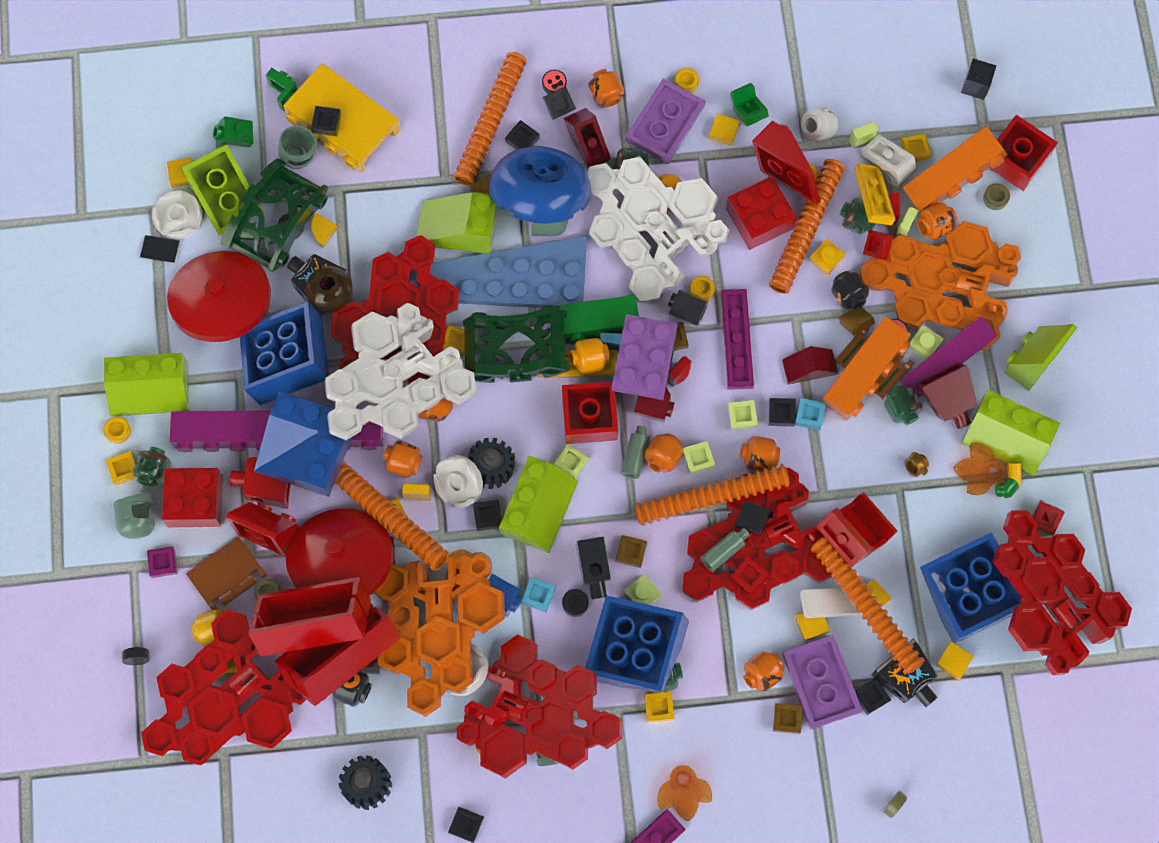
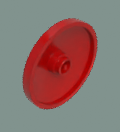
[167,251,271,342]
[286,508,394,596]

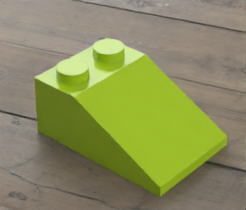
[180,144,263,235]
[416,192,498,254]
[1004,324,1078,391]

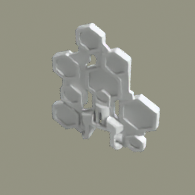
[587,157,730,303]
[325,303,477,440]

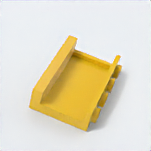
[283,63,401,172]

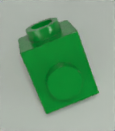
[266,67,298,111]
[730,83,769,127]
[213,116,254,148]

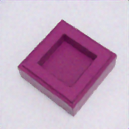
[147,547,178,578]

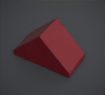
[782,346,838,385]

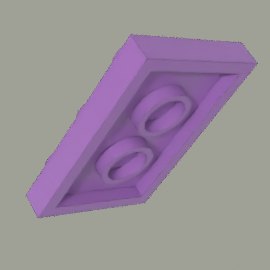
[625,78,706,164]
[611,314,678,400]
[782,635,863,730]

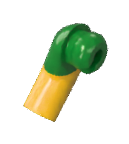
[995,463,1022,499]

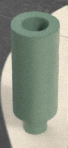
[621,425,649,479]
[700,528,750,572]

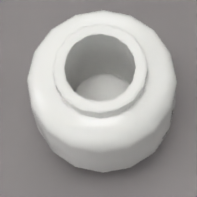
[801,107,838,141]

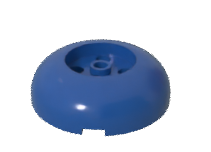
[489,146,591,224]

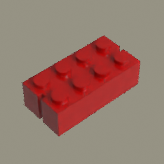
[248,577,371,656]
[274,603,400,706]

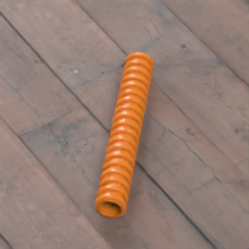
[453,52,527,186]
[768,159,845,294]
[334,461,449,571]
[634,464,790,526]
[811,536,924,675]

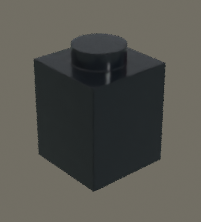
[961,58,997,100]
[668,289,710,326]

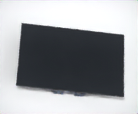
[140,235,180,263]

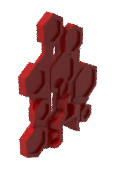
[330,235,460,385]
[682,467,832,610]
[993,510,1132,676]
[141,609,306,766]
[457,634,623,779]

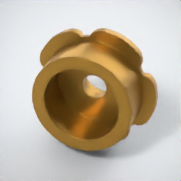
[905,452,929,477]

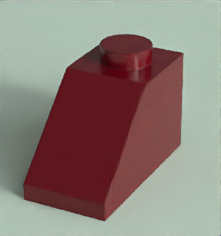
[563,108,611,169]
[634,387,675,422]

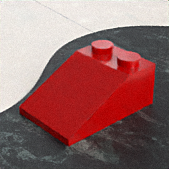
[752,120,820,205]
[226,502,299,557]

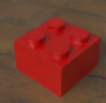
[989,115,1058,192]
[725,176,797,250]
[562,381,618,444]
[162,468,223,528]

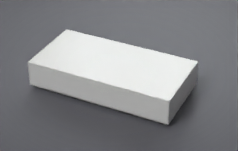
[800,588,857,618]

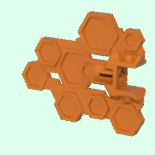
[859,221,1021,351]
[374,554,505,717]

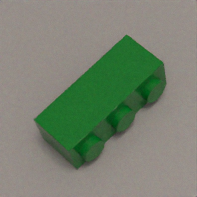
[559,295,639,344]

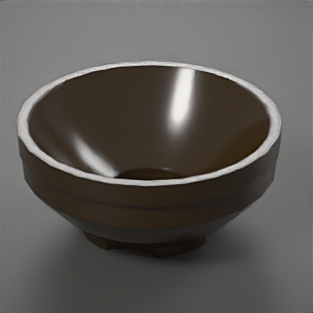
[306,266,353,312]

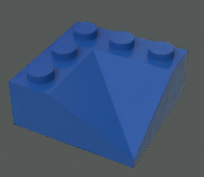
[240,301,329,405]
[254,391,352,497]
[920,532,1022,644]
[585,595,689,693]

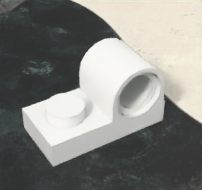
[861,135,916,187]

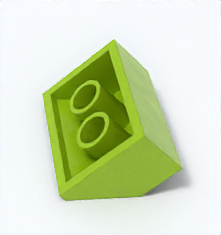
[104,353,189,417]
[962,390,1060,477]
[499,455,578,553]

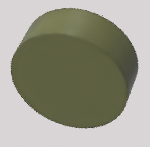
[983,183,1010,210]
[254,579,282,600]
[883,790,907,818]

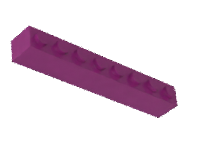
[169,409,383,452]

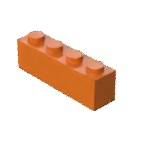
[902,126,1007,212]
[822,316,911,421]

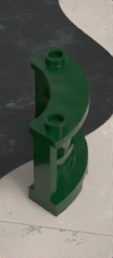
[220,158,328,272]
[463,305,570,383]

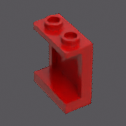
[816,492,897,568]

